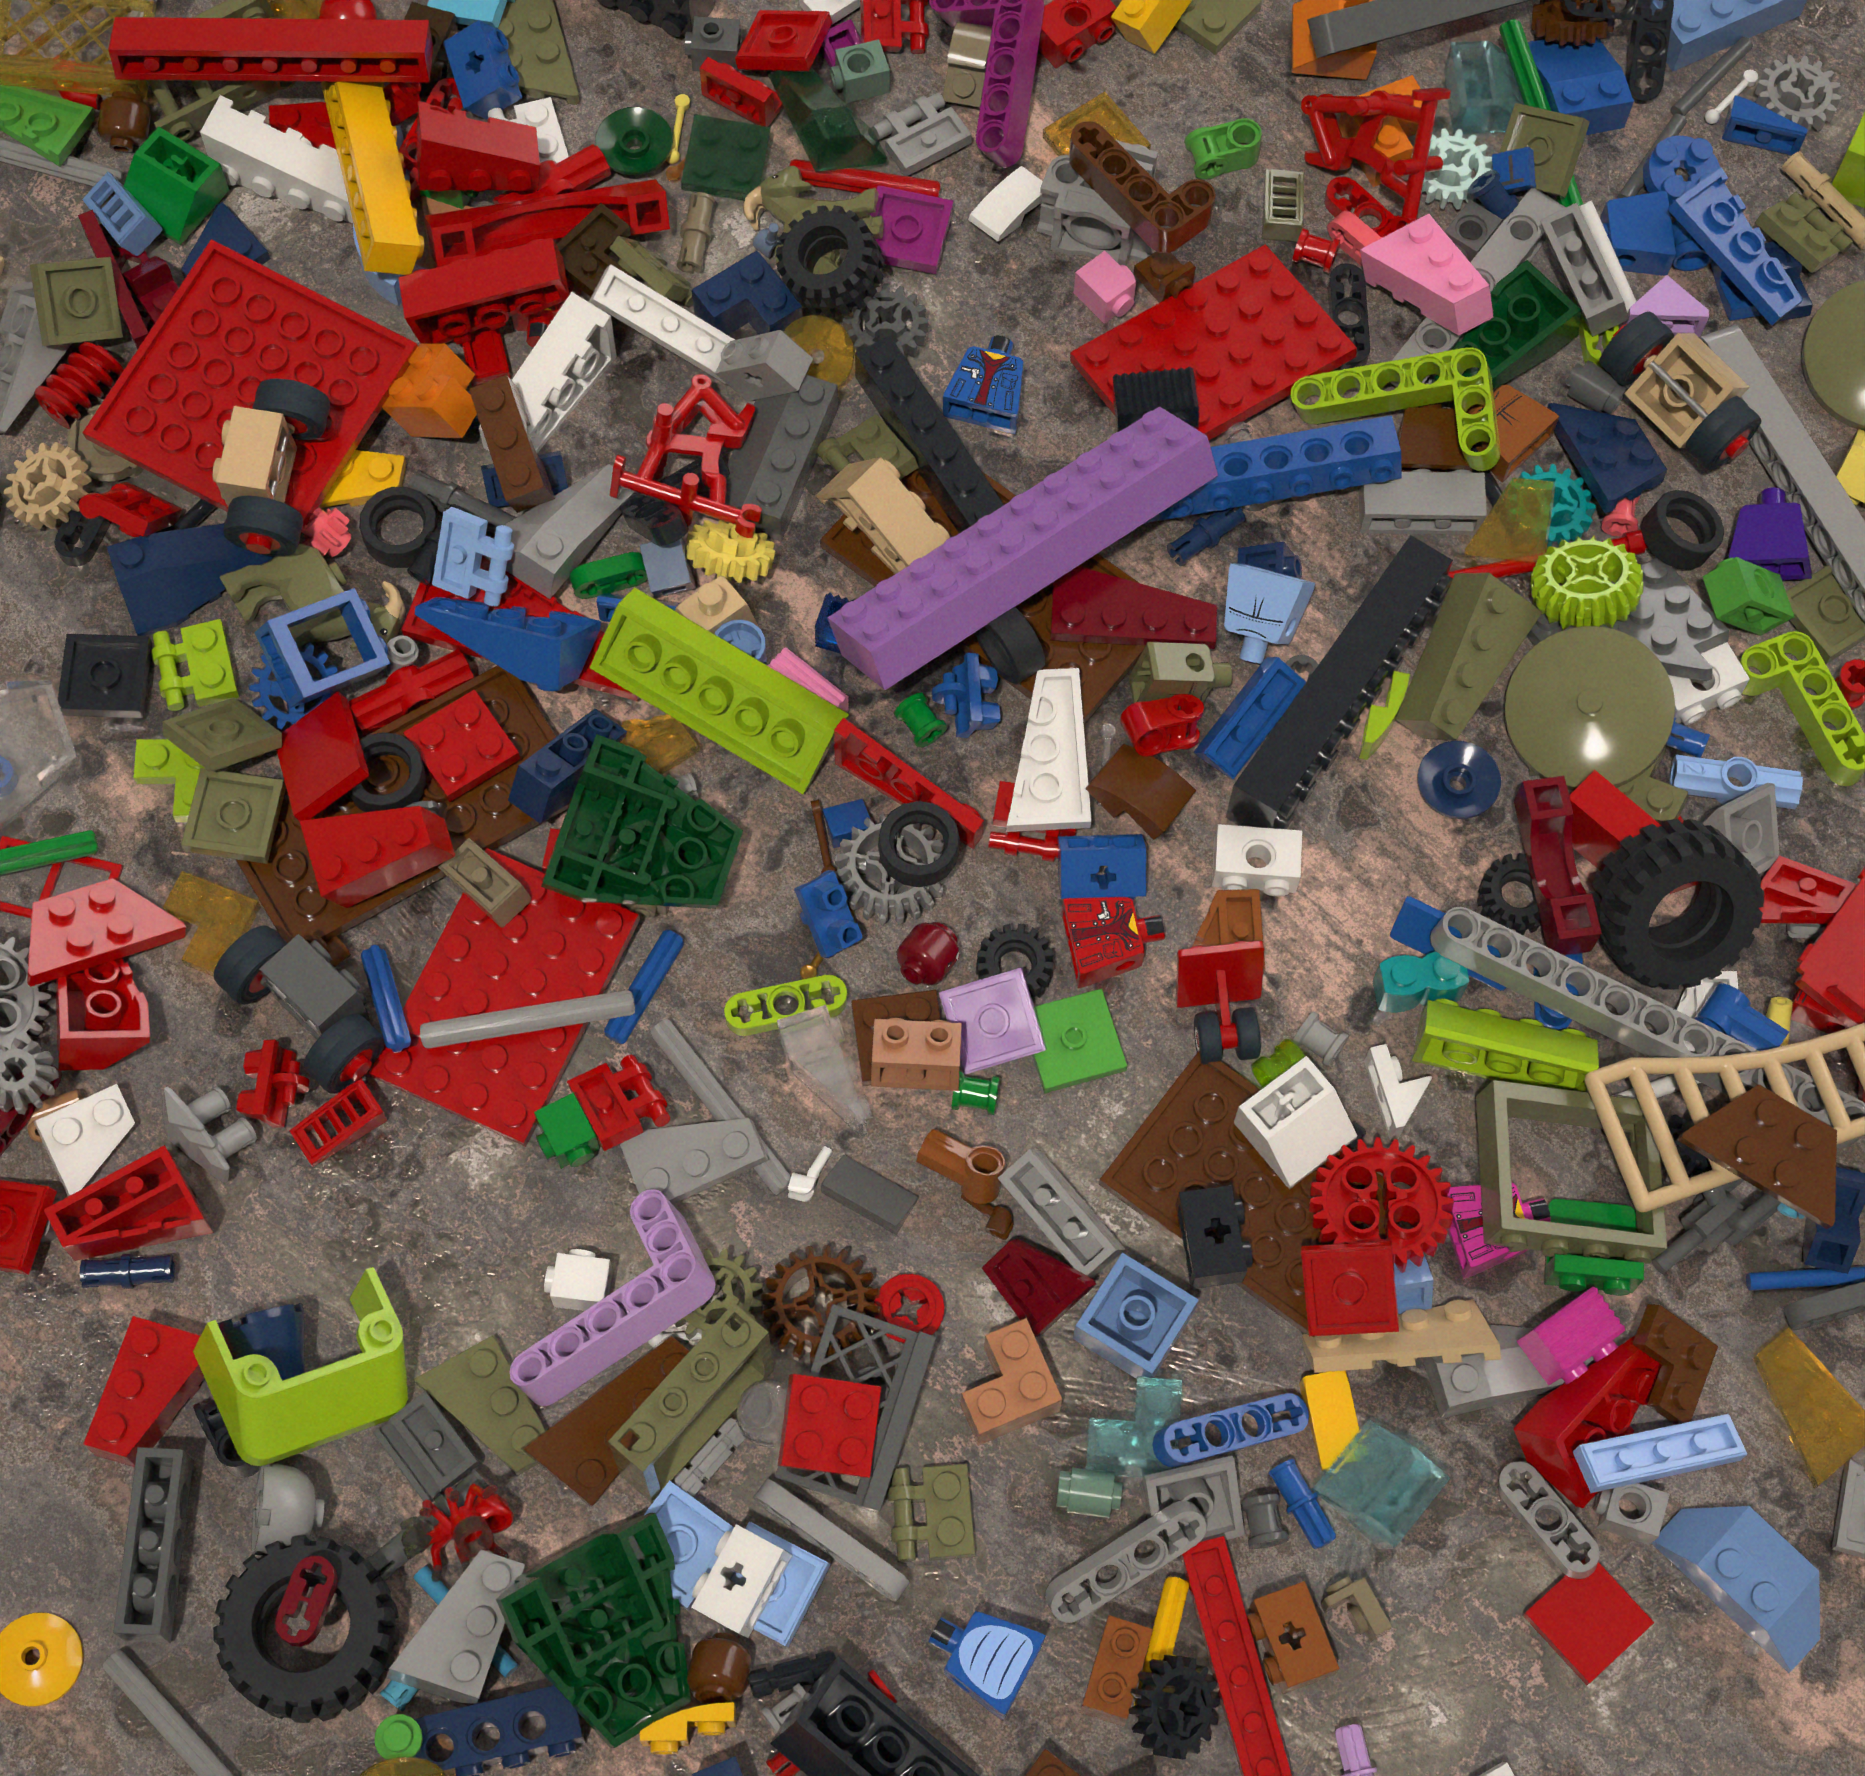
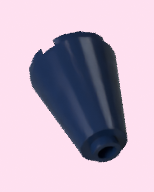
[217,1303,305,1381]

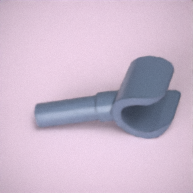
[753,223,782,259]

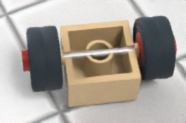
[1599,311,1762,471]
[212,378,330,556]

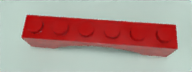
[425,179,670,267]

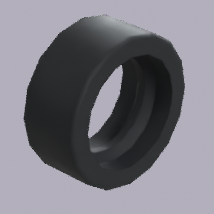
[359,487,439,568]
[1641,490,1724,570]
[975,607,1045,684]
[348,732,427,812]
[878,801,960,887]

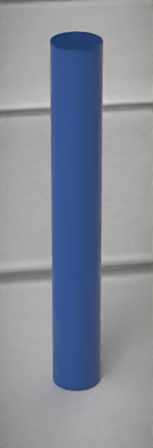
[1746,1266,1865,1291]

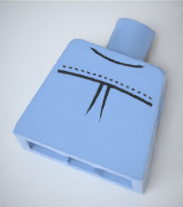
[1224,563,1315,664]

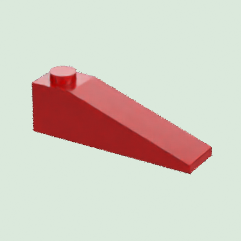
[56,958,150,1071]
[1513,1335,1662,1508]

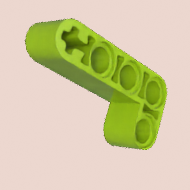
[1739,631,1865,786]

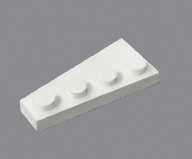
[1006,668,1091,832]

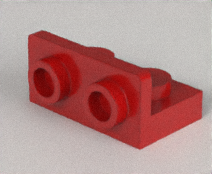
[699,57,785,129]

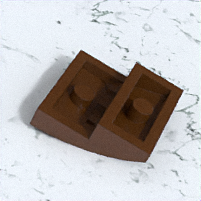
[1085,744,1196,840]

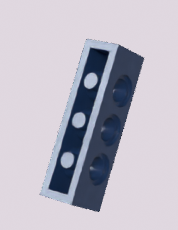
[393,1685,586,1776]

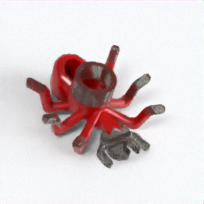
[400,1483,514,1582]

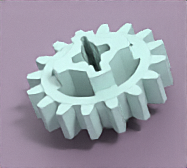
[1411,128,1492,210]

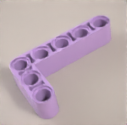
[509,1189,716,1406]

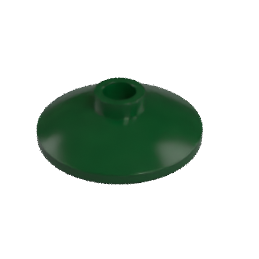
[595,107,673,175]

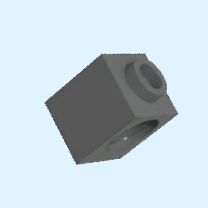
[1444,200,1503,262]

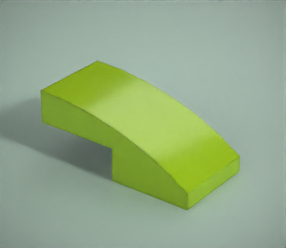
[1359,671,1410,760]

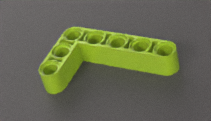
[1290,348,1501,471]

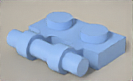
[432,507,514,606]

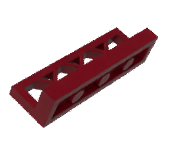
[78,209,153,350]

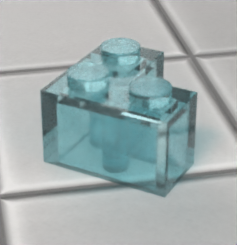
[1084,1377,1182,1478]

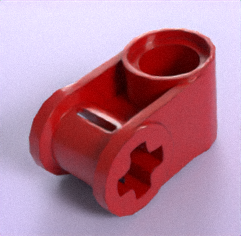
[1120,694,1204,756]

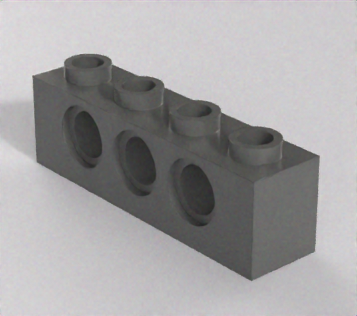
[113,1447,194,1644]

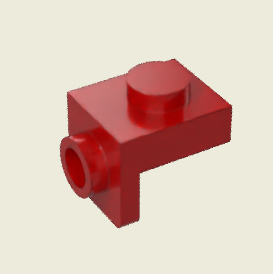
[383,82,421,126]

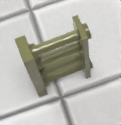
[135,0,297,141]

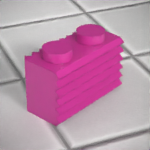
[1516,1287,1625,1386]

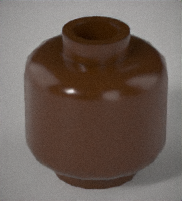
[97,91,151,153]
[687,1632,752,1705]

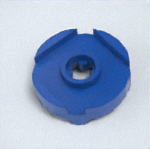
[1643,136,1720,206]

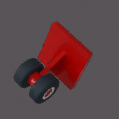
[1176,941,1265,1065]

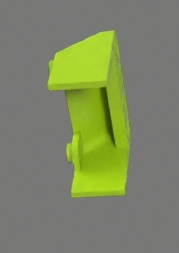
[193,1267,408,1466]

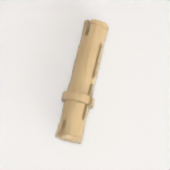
[1781,151,1865,250]

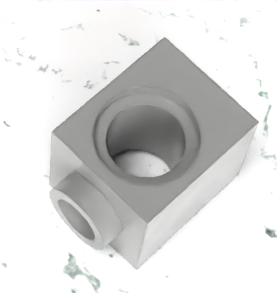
[1594,1483,1670,1545]

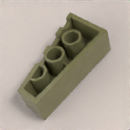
[1396,573,1542,740]

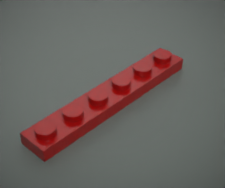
[1180,1536,1292,1776]

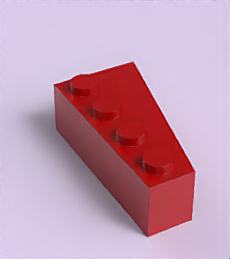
[398,238,569,345]

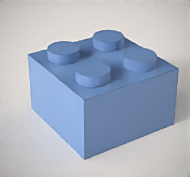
[1073,1252,1199,1386]

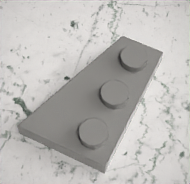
[620,1118,769,1204]

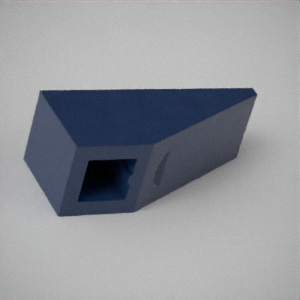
[508,708,627,824]

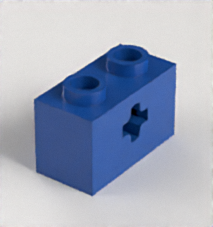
[443,20,522,119]
[1058,834,1146,900]

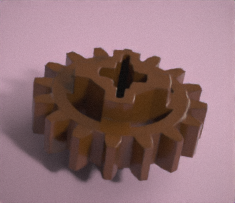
[1531,0,1616,46]

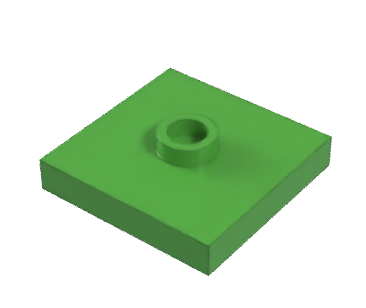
[1032,988,1127,1094]

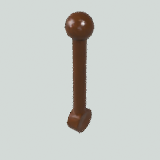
[810,799,837,874]

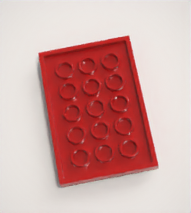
[1070,244,1357,440]
[369,848,640,1147]

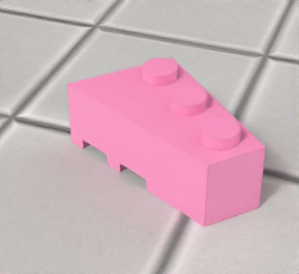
[1360,214,1494,336]

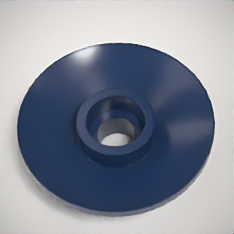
[1417,741,1501,819]

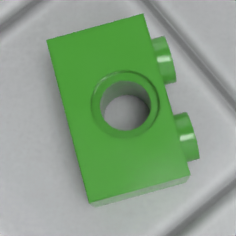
[1702,557,1795,636]

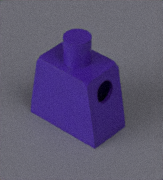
[1729,487,1812,580]

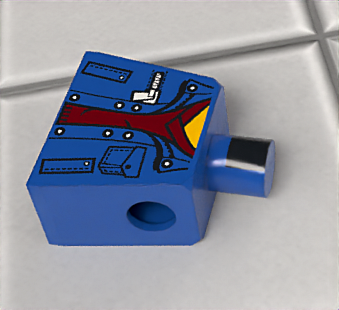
[943,335,1023,434]

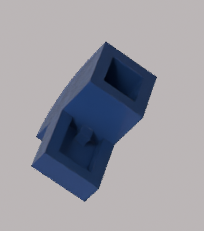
[1803,1167,1865,1274]

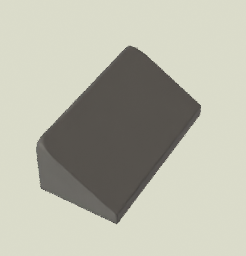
[821,1155,919,1235]

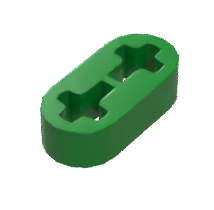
[569,552,648,599]

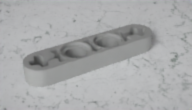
[753,1479,910,1602]
[1045,1501,1207,1623]

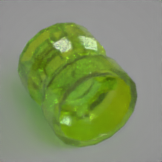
[1251,1039,1305,1088]

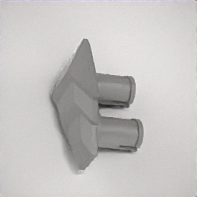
[162,1086,257,1183]

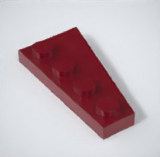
[1050,566,1217,649]

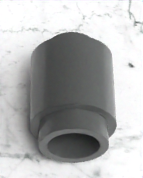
[1565,360,1628,415]

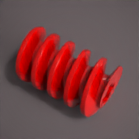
[34,342,124,429]

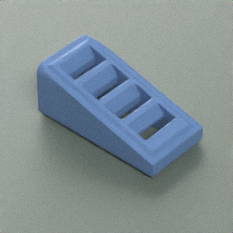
[82,171,162,256]

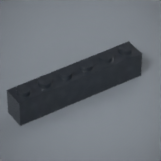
[855,336,1004,534]

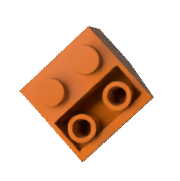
[1292,0,1377,80]

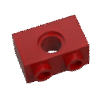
[1038,0,1117,69]

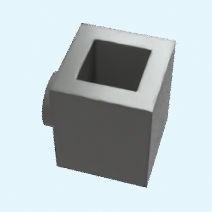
[685,16,742,72]

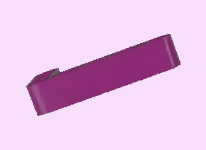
[929,0,1044,168]

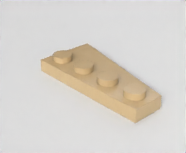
[1302,1299,1501,1373]

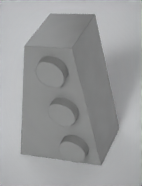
[387,1550,525,1706]

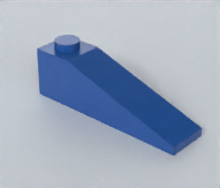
[415,597,601,691]

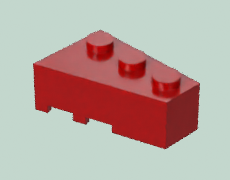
[44,1145,214,1261]

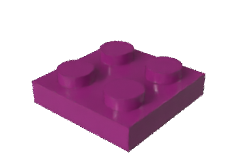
[870,185,954,274]

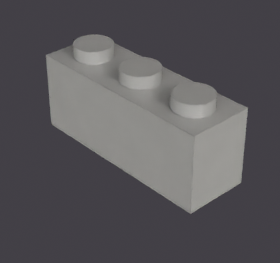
[1540,203,1629,337]
[1358,469,1487,535]
[998,1149,1126,1279]

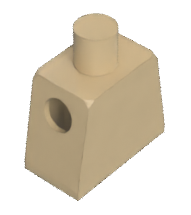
[675,576,758,634]

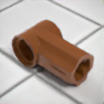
[916,1129,1005,1204]

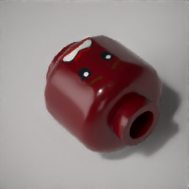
[896,922,960,986]

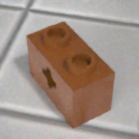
[1247,1581,1340,1694]
[1079,1615,1153,1727]

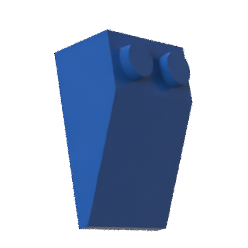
[1528,37,1634,135]

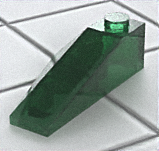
[766,67,887,172]

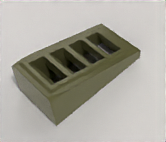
[1261,169,1304,242]

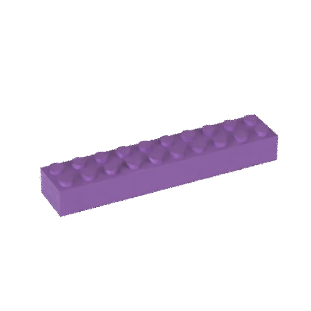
[827,407,1218,690]

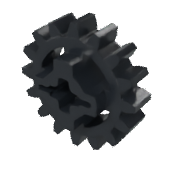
[1129,1654,1220,1760]

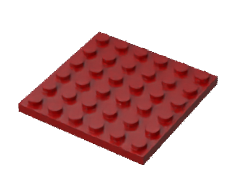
[82,239,418,536]

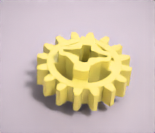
[685,519,775,583]

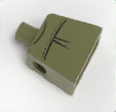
[1129,642,1232,709]

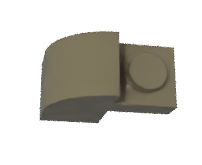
[943,21,992,107]

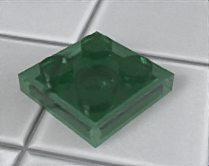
[681,114,771,201]

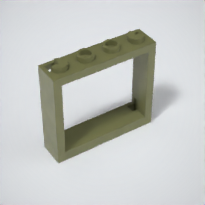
[1476,1080,1667,1264]
[608,1303,774,1503]

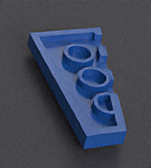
[1668,167,1803,325]

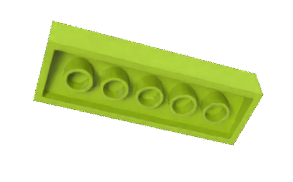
[590,588,849,794]

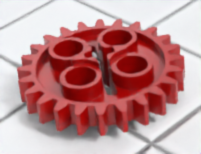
[1308,1137,1454,1273]

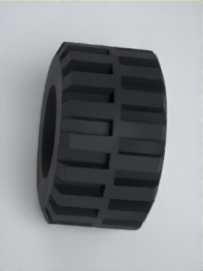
[776,205,885,318]

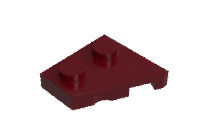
[982,1238,1096,1337]

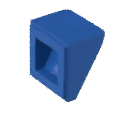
[822,799,870,848]

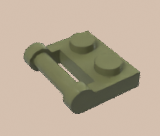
[817,414,919,480]

